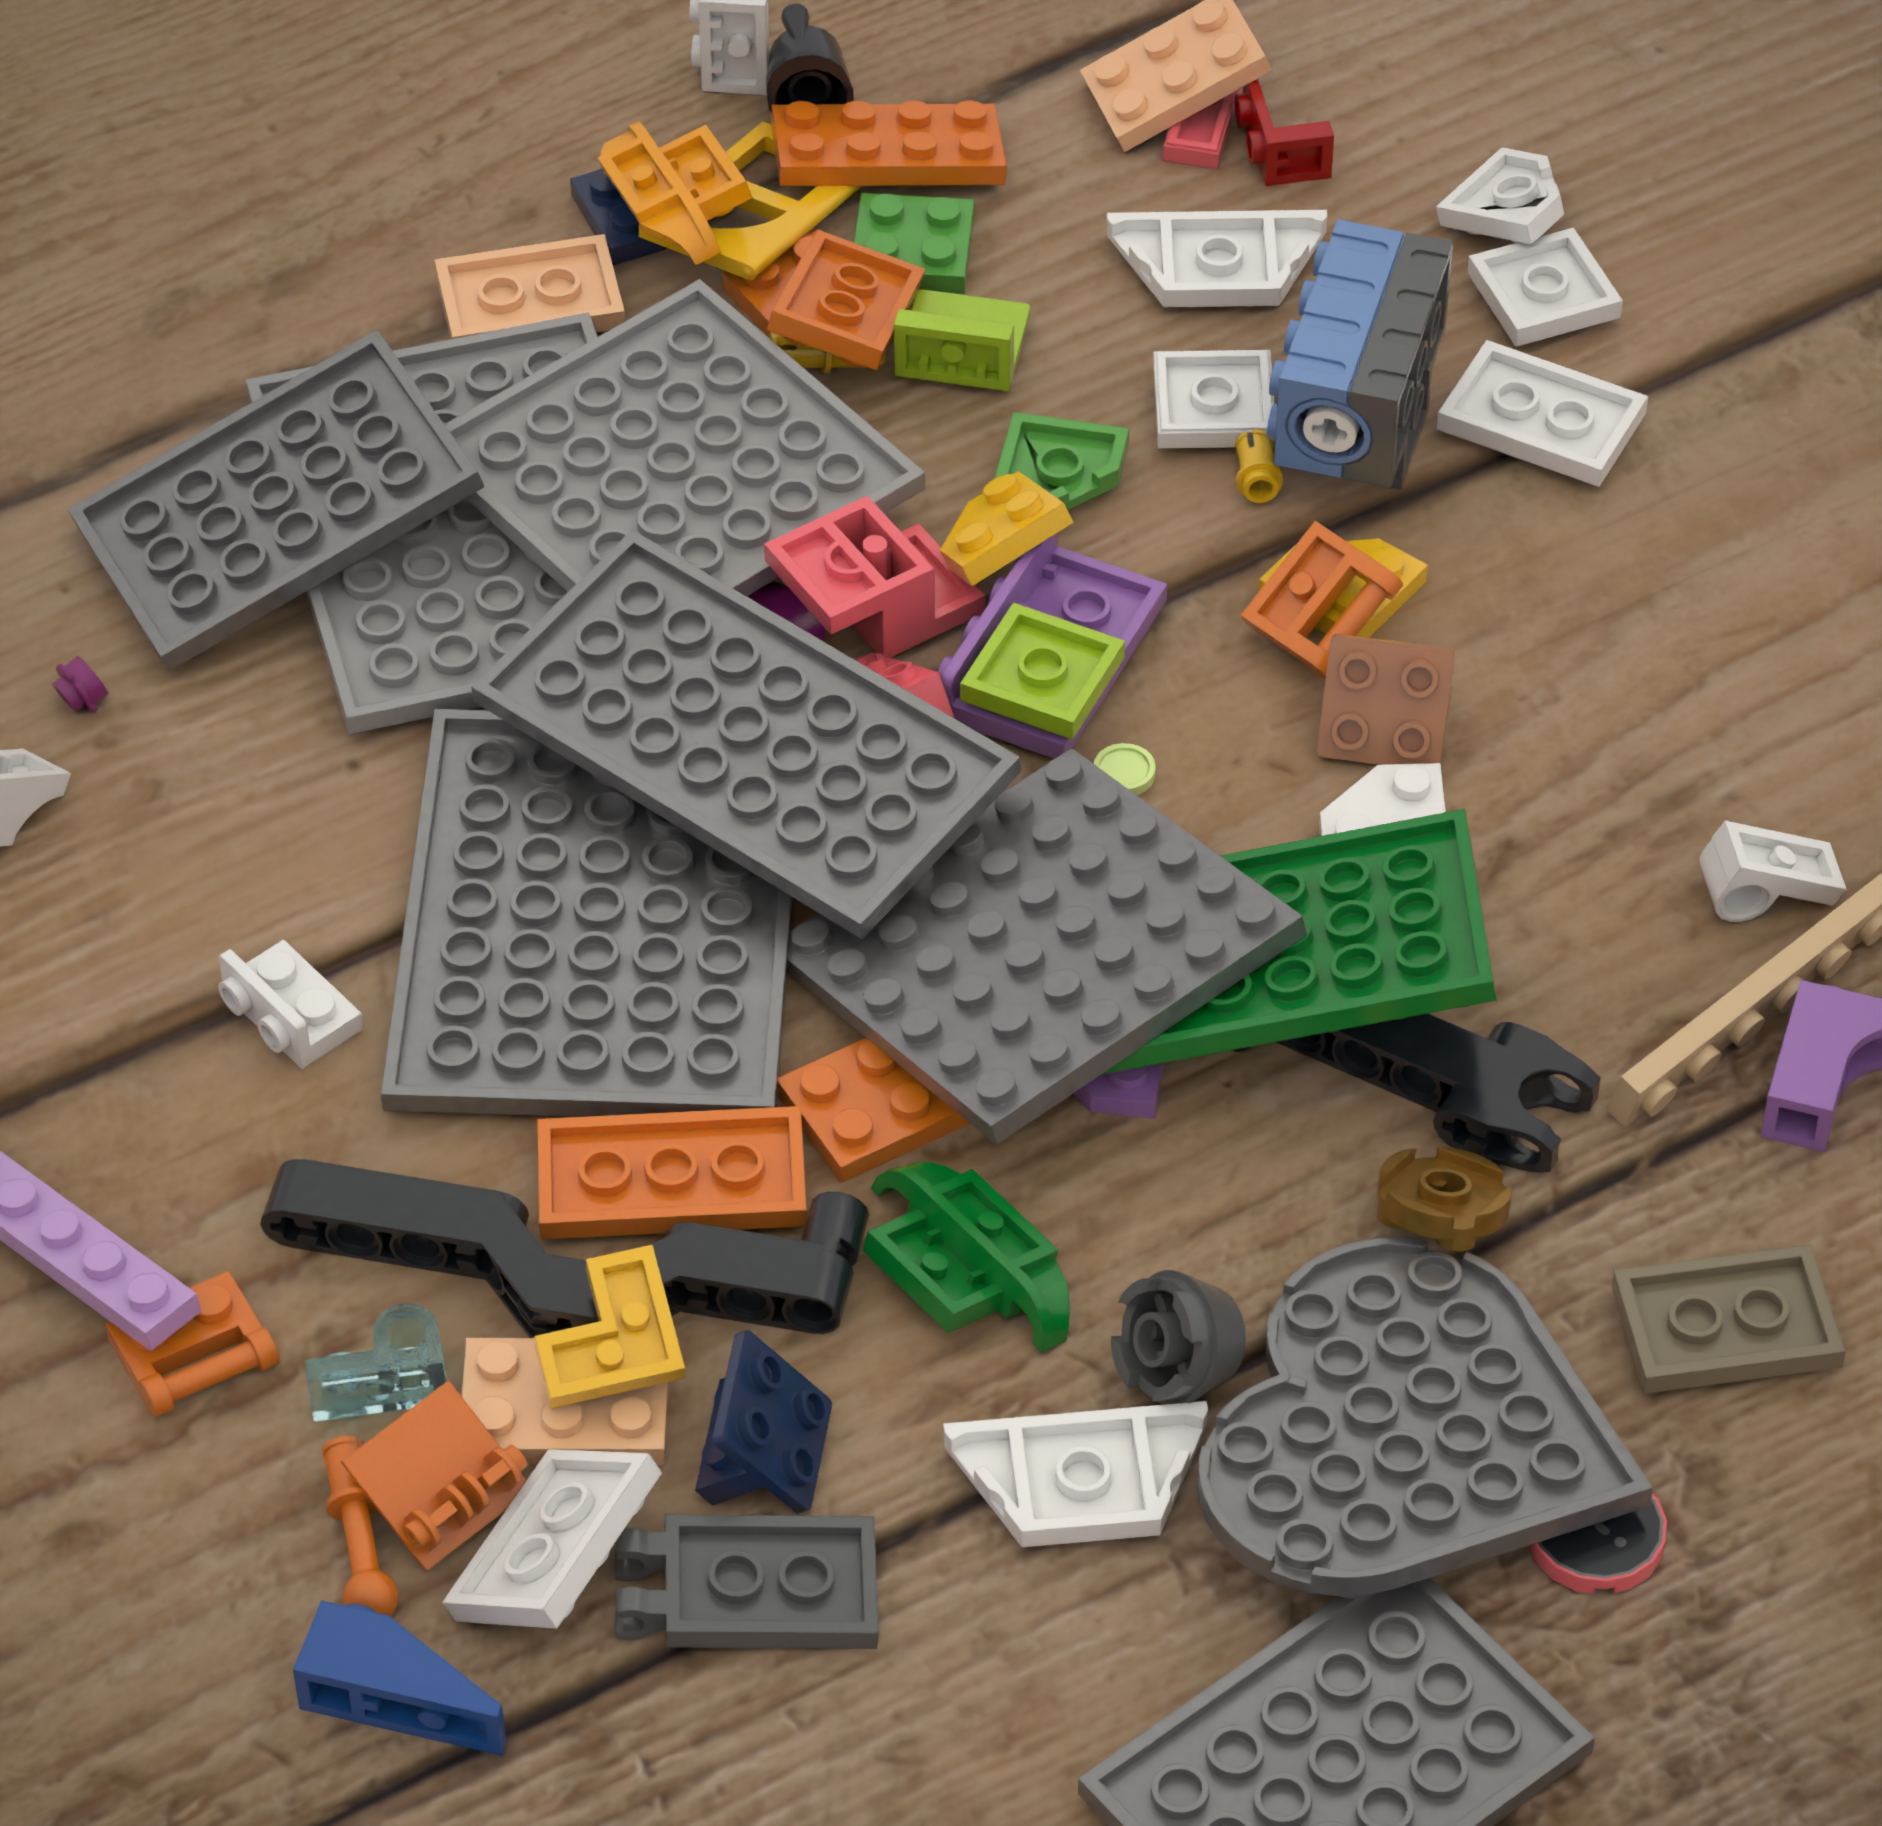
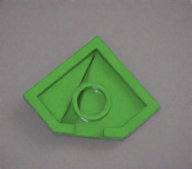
[995,412,1130,510]

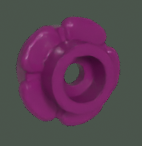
[52,656,108,713]

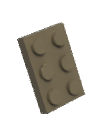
[1612,1244,1846,1394]

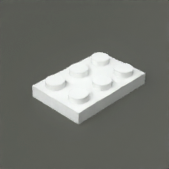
[1437,340,1648,487]
[442,1449,662,1629]

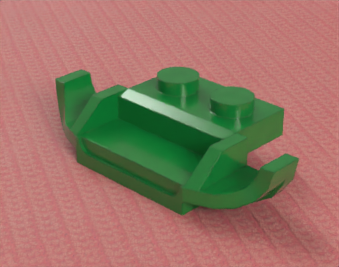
[862,1161,1070,1353]

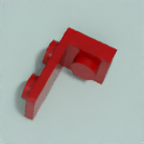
[1234,79,1334,186]

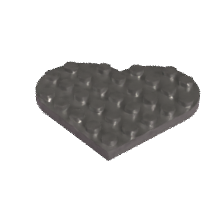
[1198,1237,1653,1599]

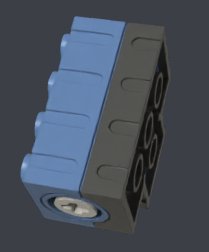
[1266,219,1453,490]

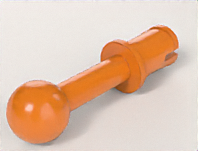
[322,1436,399,1617]

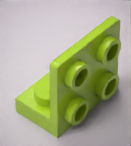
[894,289,1030,391]

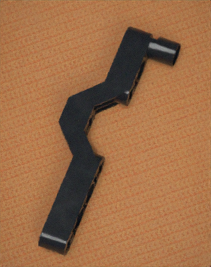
[260,1159,869,1338]

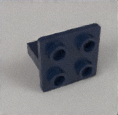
[695,1330,832,1514]

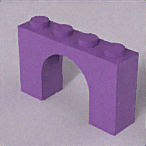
[1761,980,1882,1152]

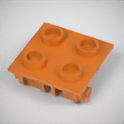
[341,1380,528,1572]

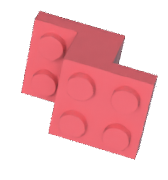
[764,496,986,658]

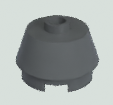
[1111,1270,1246,1405]

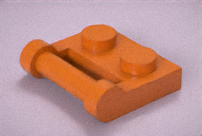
[1240,521,1403,679]
[105,1271,280,1418]

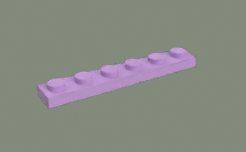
[0,1151,202,1351]

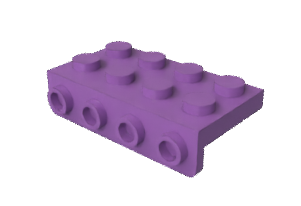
[938,533,1167,759]

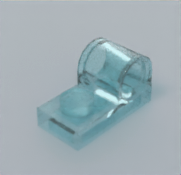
[305,1304,447,1422]

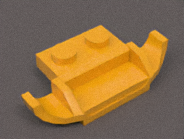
[597,121,753,265]

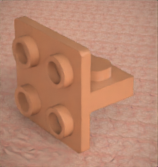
[1317,634,1455,765]

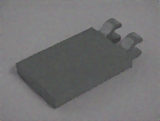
[615,1514,879,1649]

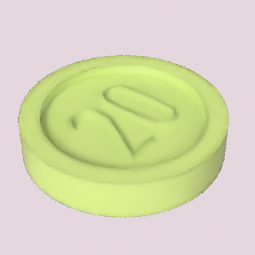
[1094,743,1156,795]

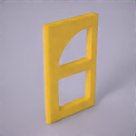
[639,121,862,280]

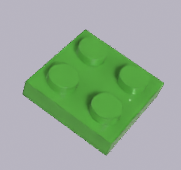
[854,193,975,294]

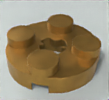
[1376,1147,1512,1252]

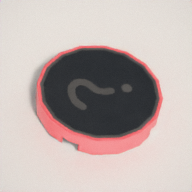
[1529,1493,1667,1594]

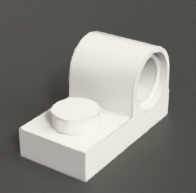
[1699,821,1847,922]

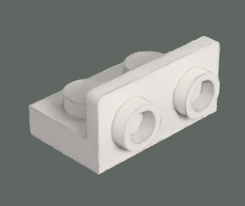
[689,0,770,95]
[218,939,364,1069]

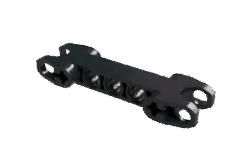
[1231,1013,1601,1173]

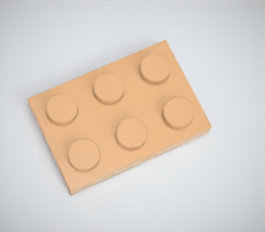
[1080,0,1273,152]
[434,234,625,339]
[462,1338,669,1465]

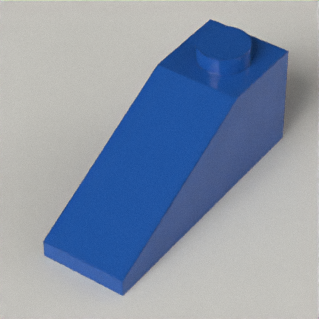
[293,1600,506,1756]

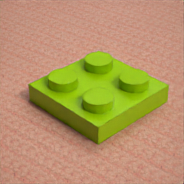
[960,602,1125,740]

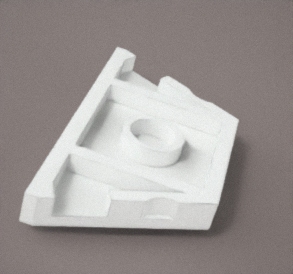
[1106,210,1327,307]
[943,1401,1208,1547]

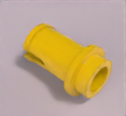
[1235,429,1283,503]

